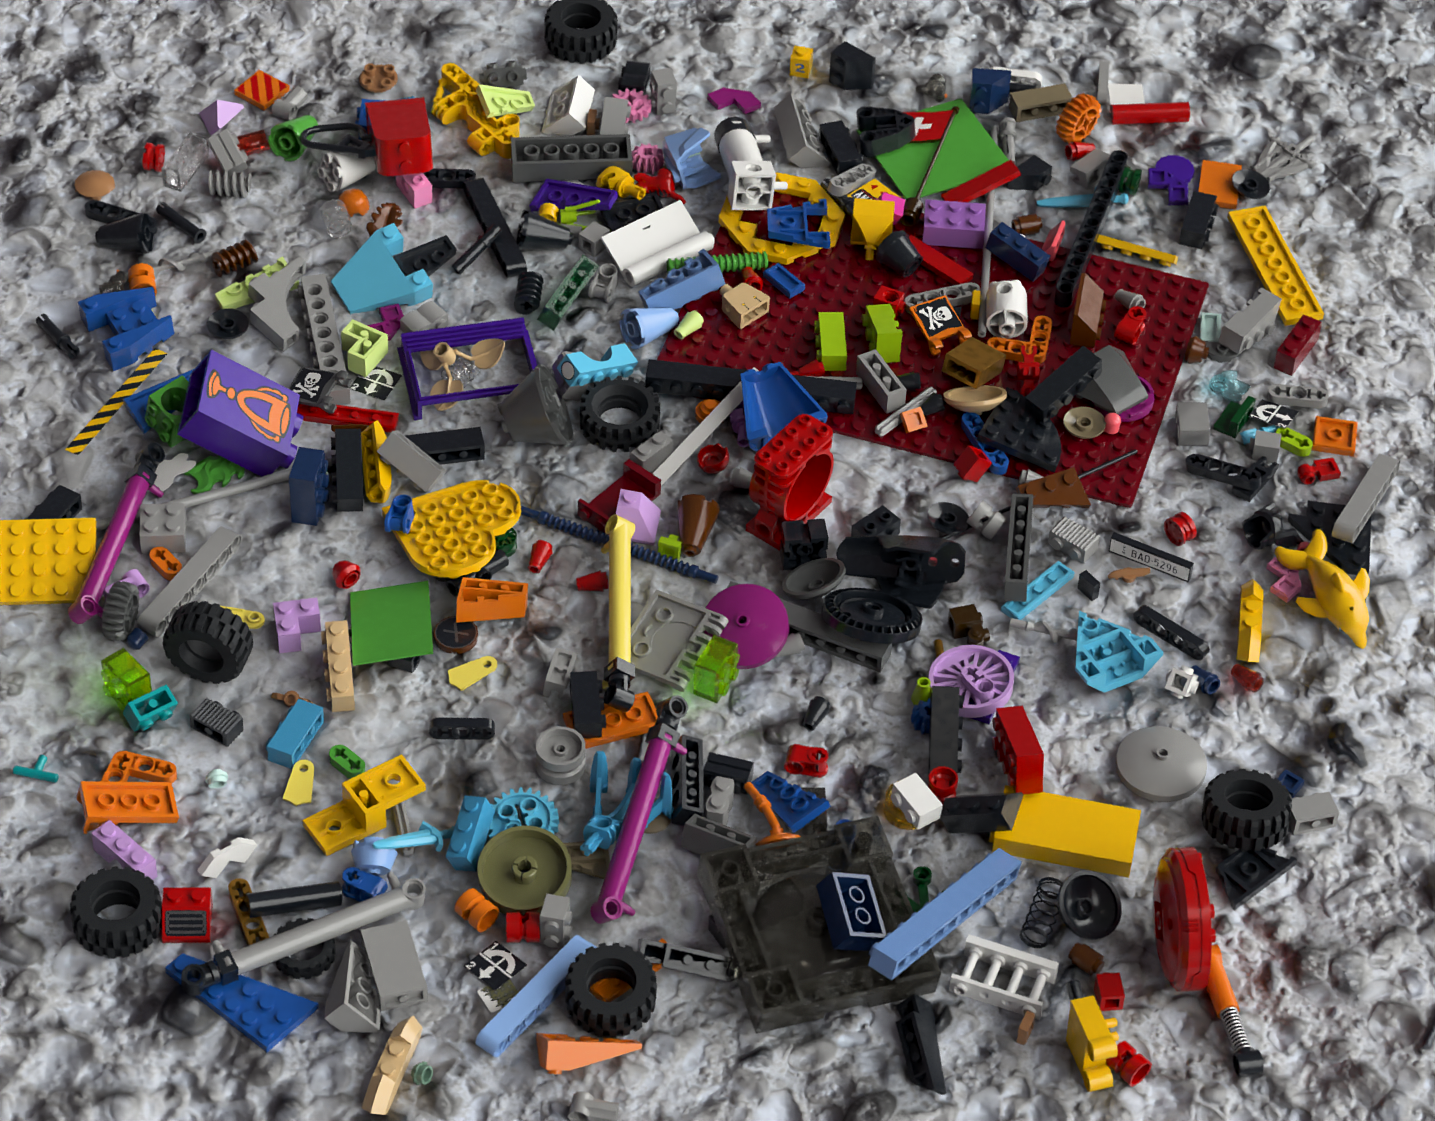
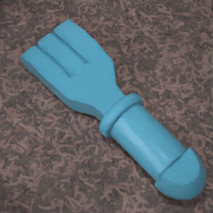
[1240,425,1280,445]

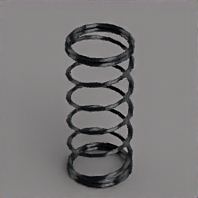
[1019,877,1063,948]

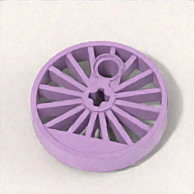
[929,645,1014,718]

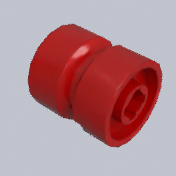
[928,766,958,805]
[506,912,540,943]
[1106,1041,1152,1086]

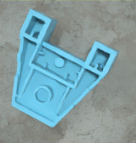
[331,223,433,314]

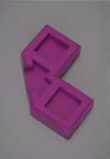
[707,87,761,114]
[367,303,404,341]

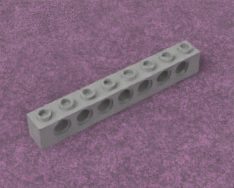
[298,274,351,405]

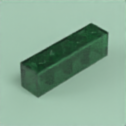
[537,254,600,331]

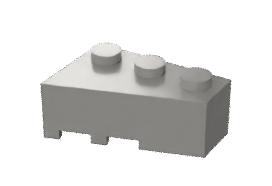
[1219,287,1282,354]

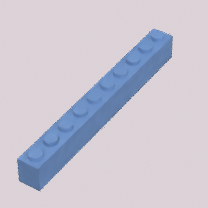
[868,848,1022,980]

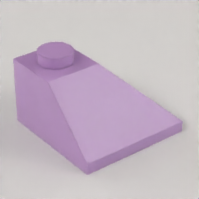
[616,489,661,546]

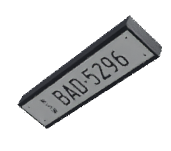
[1109,532,1194,582]

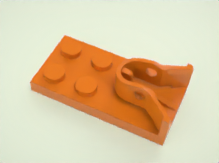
[76,781,179,834]

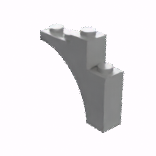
[248,256,306,352]

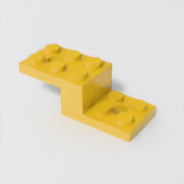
[302,754,426,856]

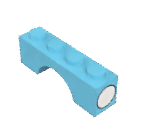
[557,343,638,387]

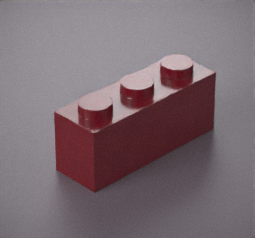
[1273,314,1322,376]

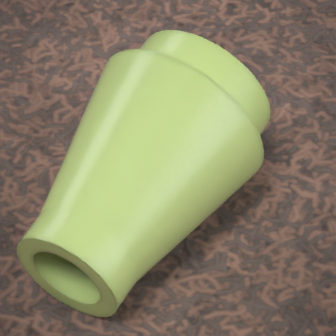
[674,310,704,340]

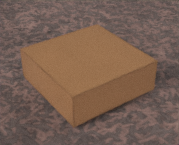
[1016,1011,1035,1045]

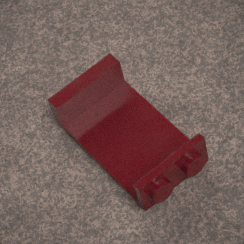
[577,459,661,534]

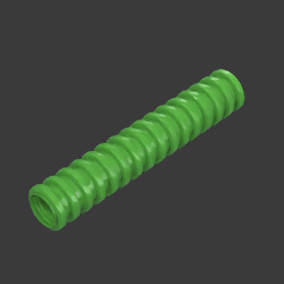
[667,251,768,273]

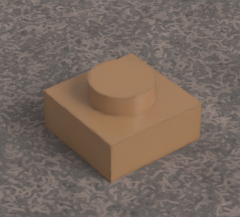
[587,109,601,135]

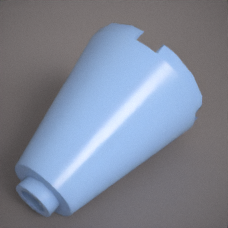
[620,308,679,349]

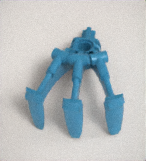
[580,751,674,856]

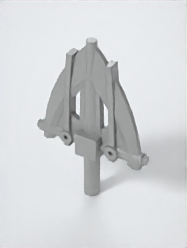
[1253,135,1315,183]

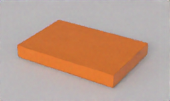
[1198,160,1242,210]

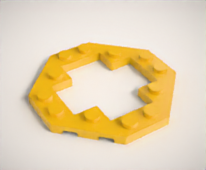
[718,172,845,265]

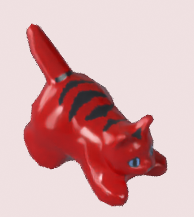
[633,168,686,204]

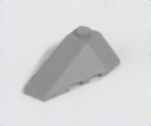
[324,941,381,1033]

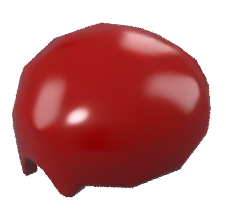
[697,443,729,474]

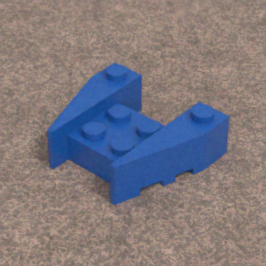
[78,287,174,371]

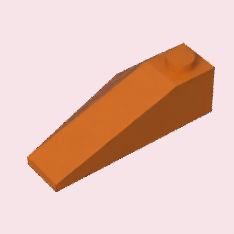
[536,1033,642,1074]

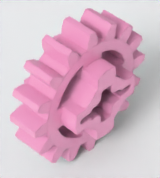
[612,88,651,123]

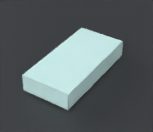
[1199,312,1221,342]

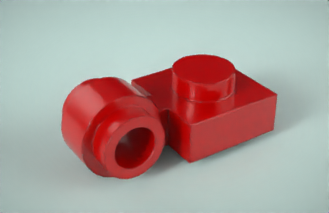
[1297,457,1341,485]

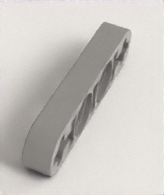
[827,164,876,196]
[904,282,980,314]

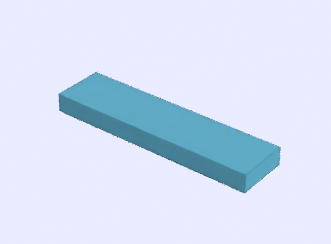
[1001,561,1075,620]

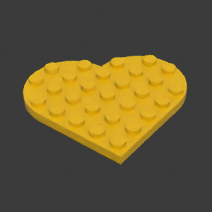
[381,480,521,579]

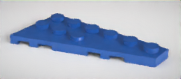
[165,953,319,1052]

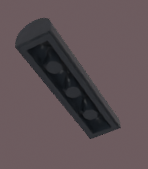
[244,881,342,918]

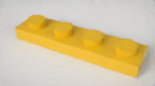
[1097,234,1178,267]

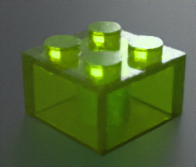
[693,635,740,703]
[101,648,152,711]

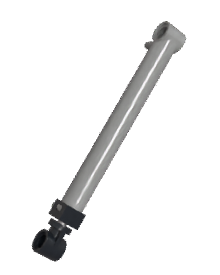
[181,872,426,996]

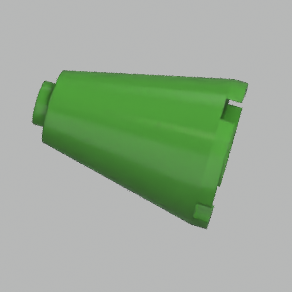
[268,115,318,161]

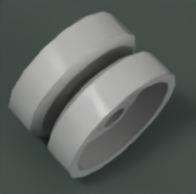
[536,727,585,785]

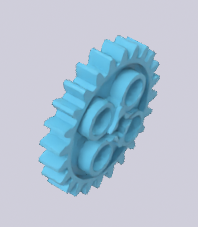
[488,787,559,840]

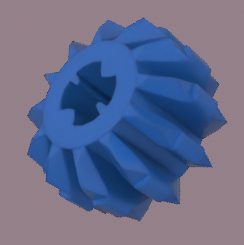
[910,698,930,735]

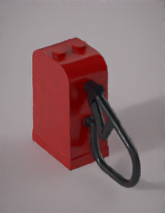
[300,97,433,176]

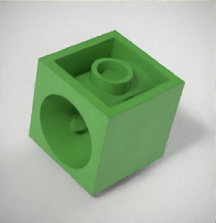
[145,375,189,448]

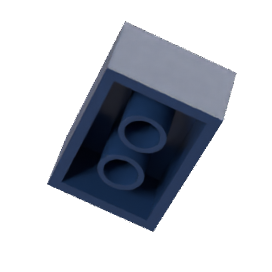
[289,447,330,526]
[816,872,886,951]

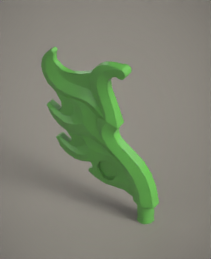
[183,455,245,494]

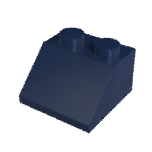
[969,68,1011,114]

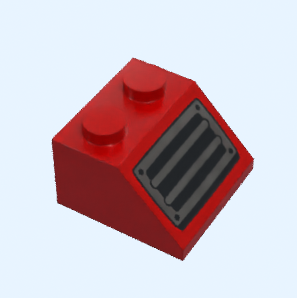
[162,887,213,943]

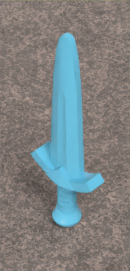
[1036,186,1129,208]
[372,821,455,852]

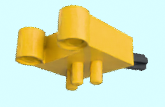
[1066,980,1119,1092]

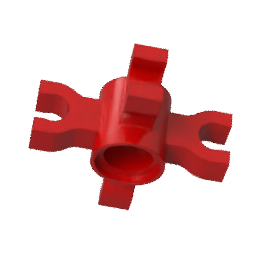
[1017,346,1040,396]

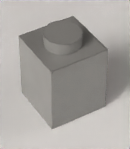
[579,221,610,257]
[1249,430,1281,463]

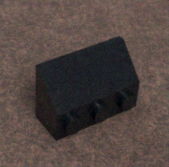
[940,792,1023,833]

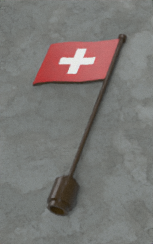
[900,106,960,227]

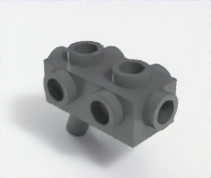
[479,60,527,90]

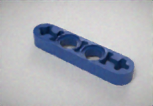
[961,412,1009,475]

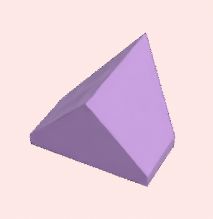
[199,100,244,135]

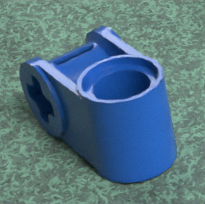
[384,494,415,534]
[342,867,388,902]

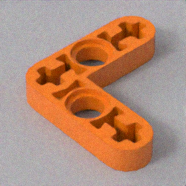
[987,316,1052,364]
[100,751,177,783]

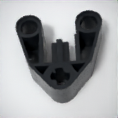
[856,106,916,157]

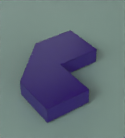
[1148,168,1189,206]

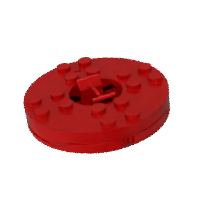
[1153,847,1216,992]

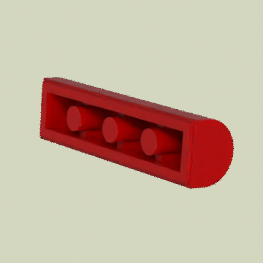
[1109,102,1190,125]

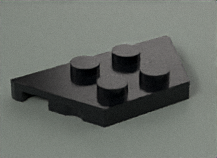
[1216,848,1297,910]

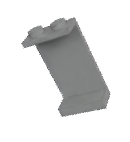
[360,920,428,1011]

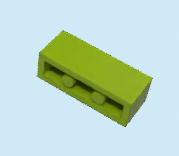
[814,312,847,371]

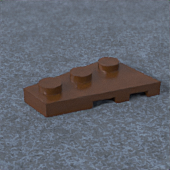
[1015,467,1091,508]

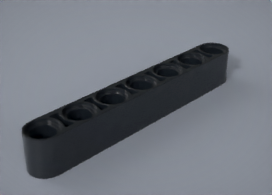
[463,177,527,278]

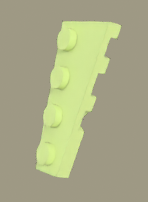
[215,256,299,309]

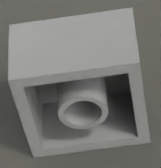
[140,503,187,554]

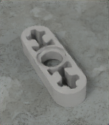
[1097,61,1110,104]
[1267,384,1329,409]

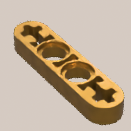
[228,878,269,946]

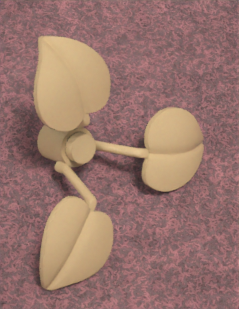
[420,339,505,411]

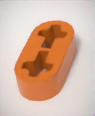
[149,547,182,581]

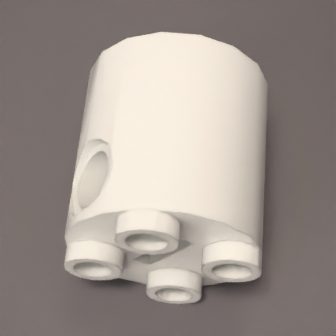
[986,280,1028,339]

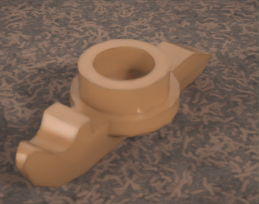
[1108,567,1151,583]
[271,691,313,707]

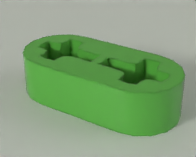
[329,745,366,779]

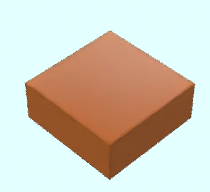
[900,407,928,434]

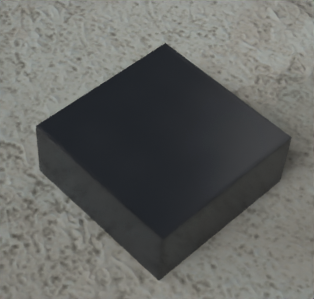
[1077,570,1100,601]

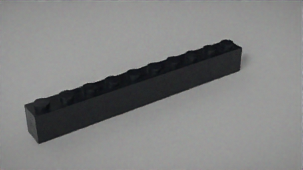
[645,359,857,415]

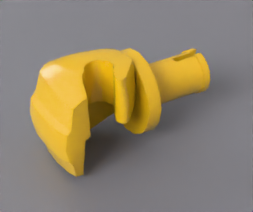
[596,166,646,200]

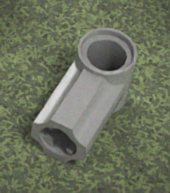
[272,86,308,121]
[568,1091,619,1121]

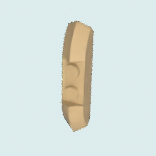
[362,1015,423,1115]

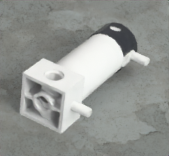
[714,117,788,210]

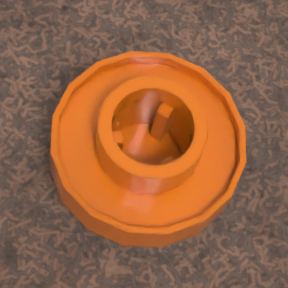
[695,399,720,423]

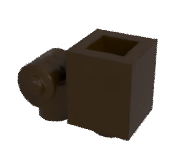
[947,604,990,646]

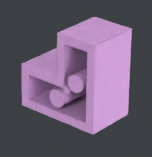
[273,598,321,653]

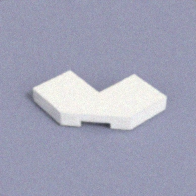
[197,837,258,878]

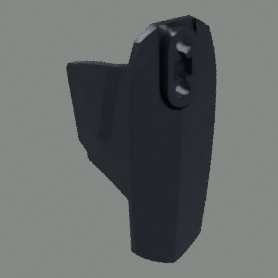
[836,535,966,609]

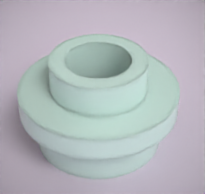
[205,769,228,789]

